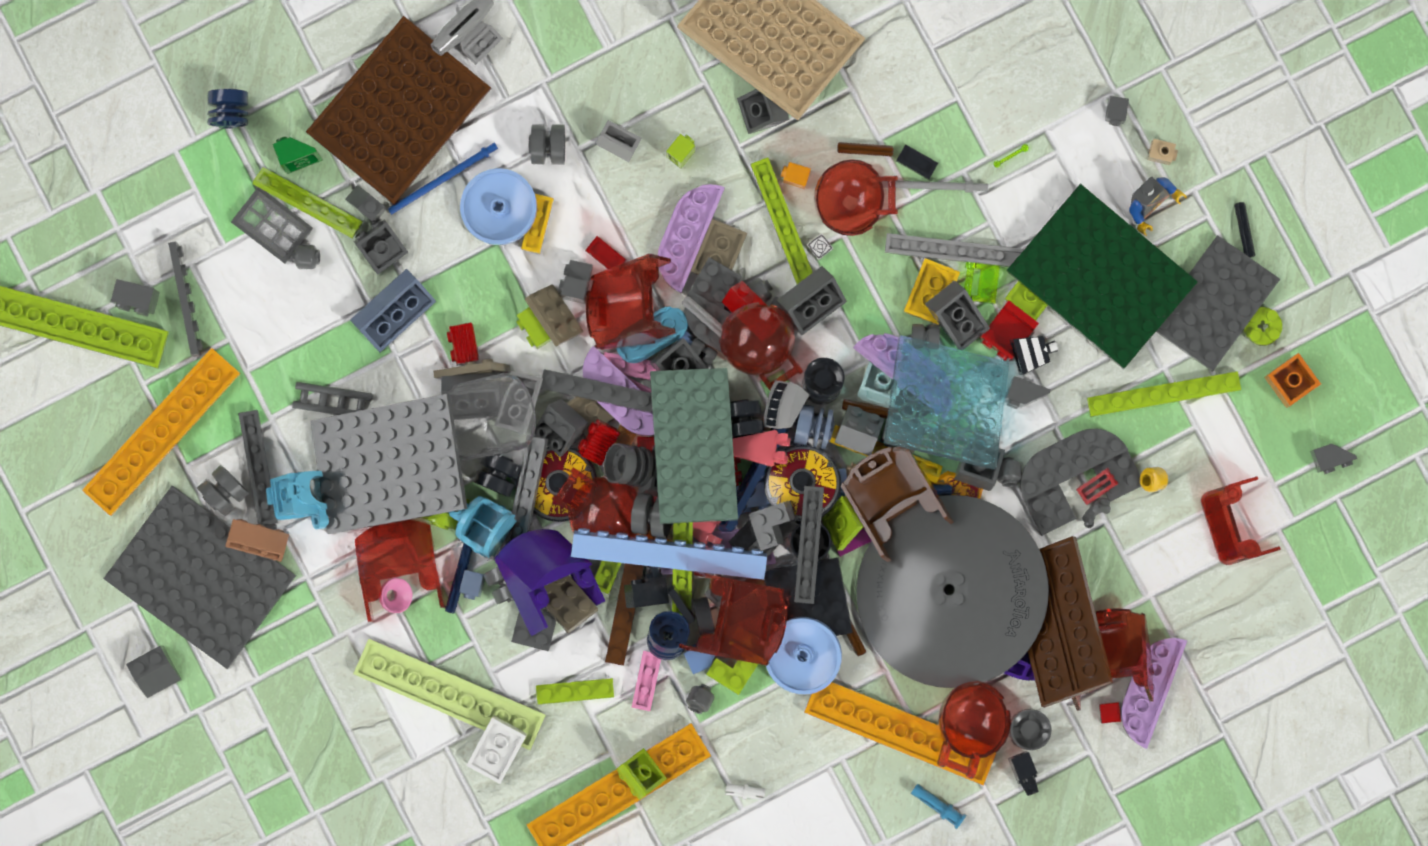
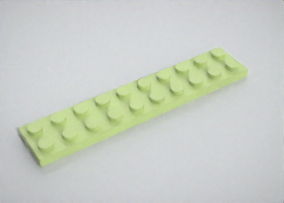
[353,639,546,750]

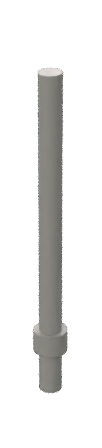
[874,180,988,193]

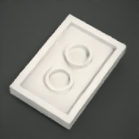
[466,715,527,784]

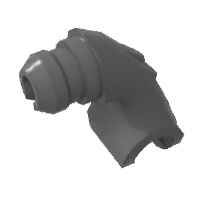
[1082,497,1111,528]

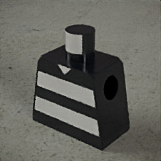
[1010,336,1058,375]

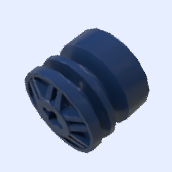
[208,89,248,129]
[647,611,690,661]

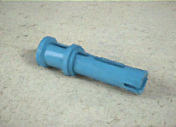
[911,784,966,829]

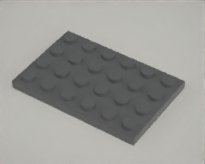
[1156,235,1280,372]

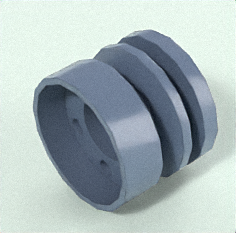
[794,404,834,449]

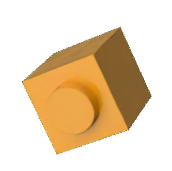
[781,162,811,189]

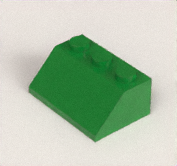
[272,136,323,174]

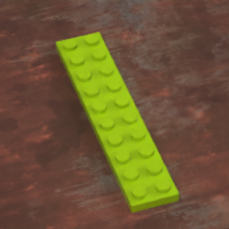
[0,286,169,369]

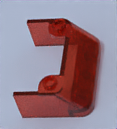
[1200,476,1281,566]

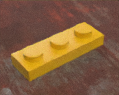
[521,194,554,254]

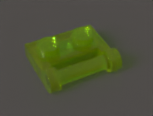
[964,262,1000,304]

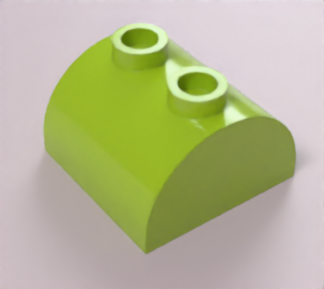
[616,748,667,800]

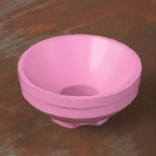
[379,578,413,613]

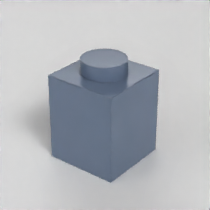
[459,570,485,600]

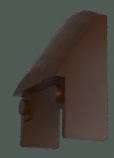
[841,446,954,562]

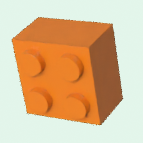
[1264,353,1321,408]

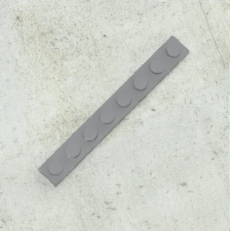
[885,233,1024,267]

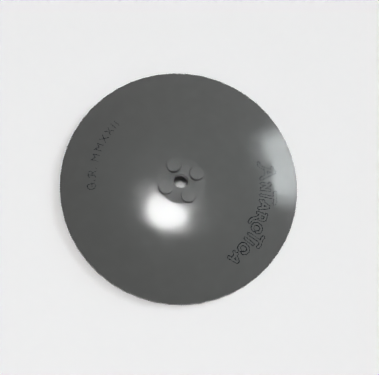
[857,495,1049,688]

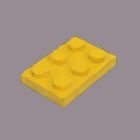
[904,258,960,325]

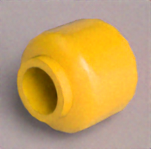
[1140,467,1168,492]

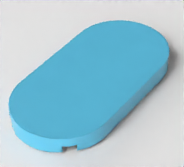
[616,307,688,363]

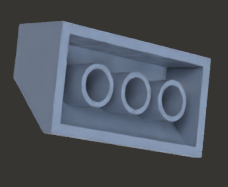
[350,268,436,352]

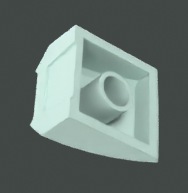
[858,361,901,408]

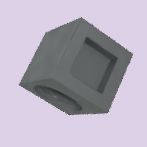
[1105,96,1129,126]

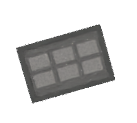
[231,187,313,264]

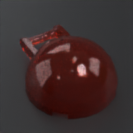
[814,159,898,236]
[719,302,804,391]
[552,467,638,537]
[937,681,1011,779]

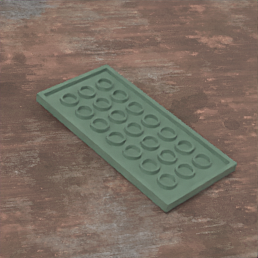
[650,368,738,524]

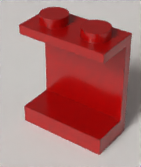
[980,300,1039,361]

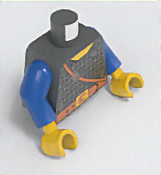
[1129,177,1187,236]

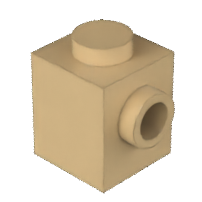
[1147,139,1178,165]

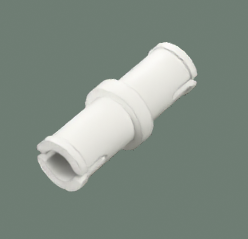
[725,783,765,801]

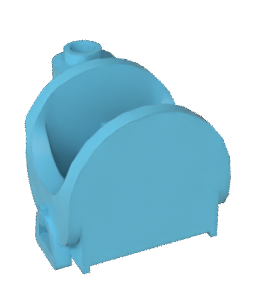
[266,471,329,530]
[449,496,517,558]

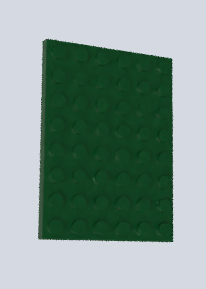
[1006,183,1198,370]

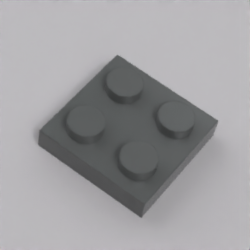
[511,610,557,652]

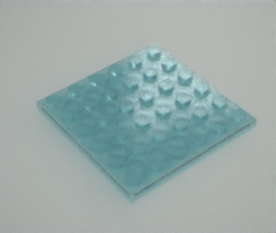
[884,335,1009,470]

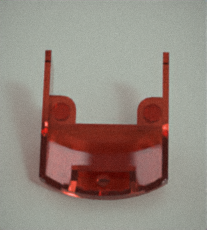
[586,254,676,350]
[355,520,446,623]
[679,571,787,666]
[1072,608,1154,711]

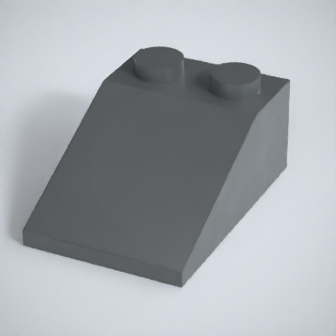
[925,280,990,352]

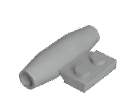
[431,0,503,65]

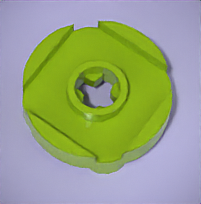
[1244,307,1282,346]

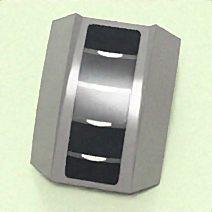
[764,380,809,429]

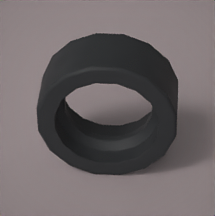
[693,597,715,635]

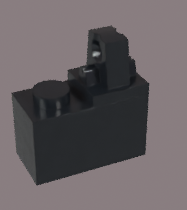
[624,566,669,608]
[1008,751,1039,796]

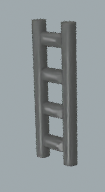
[292,382,372,415]

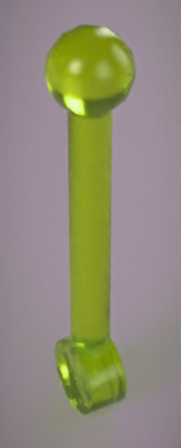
[993,144,1029,168]

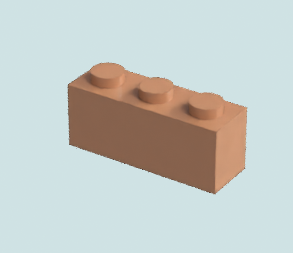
[225,519,289,562]

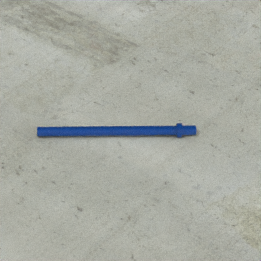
[387,142,498,215]

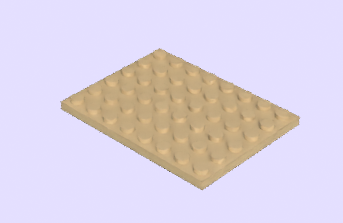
[677,0,865,121]

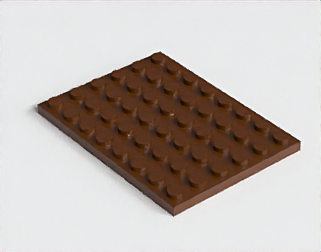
[306,16,492,205]

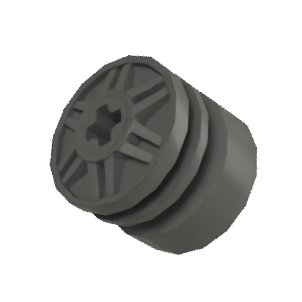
[604,443,654,487]

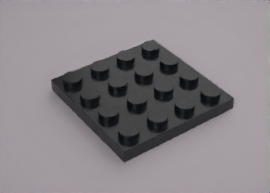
[764,557,853,636]

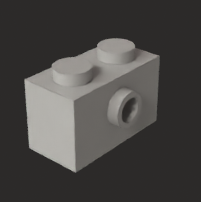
[596,120,642,162]

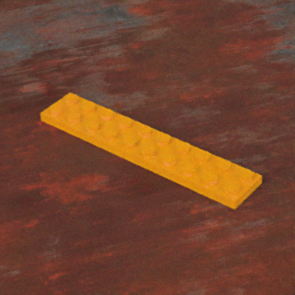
[82,348,241,516]
[804,682,998,786]
[526,723,711,846]

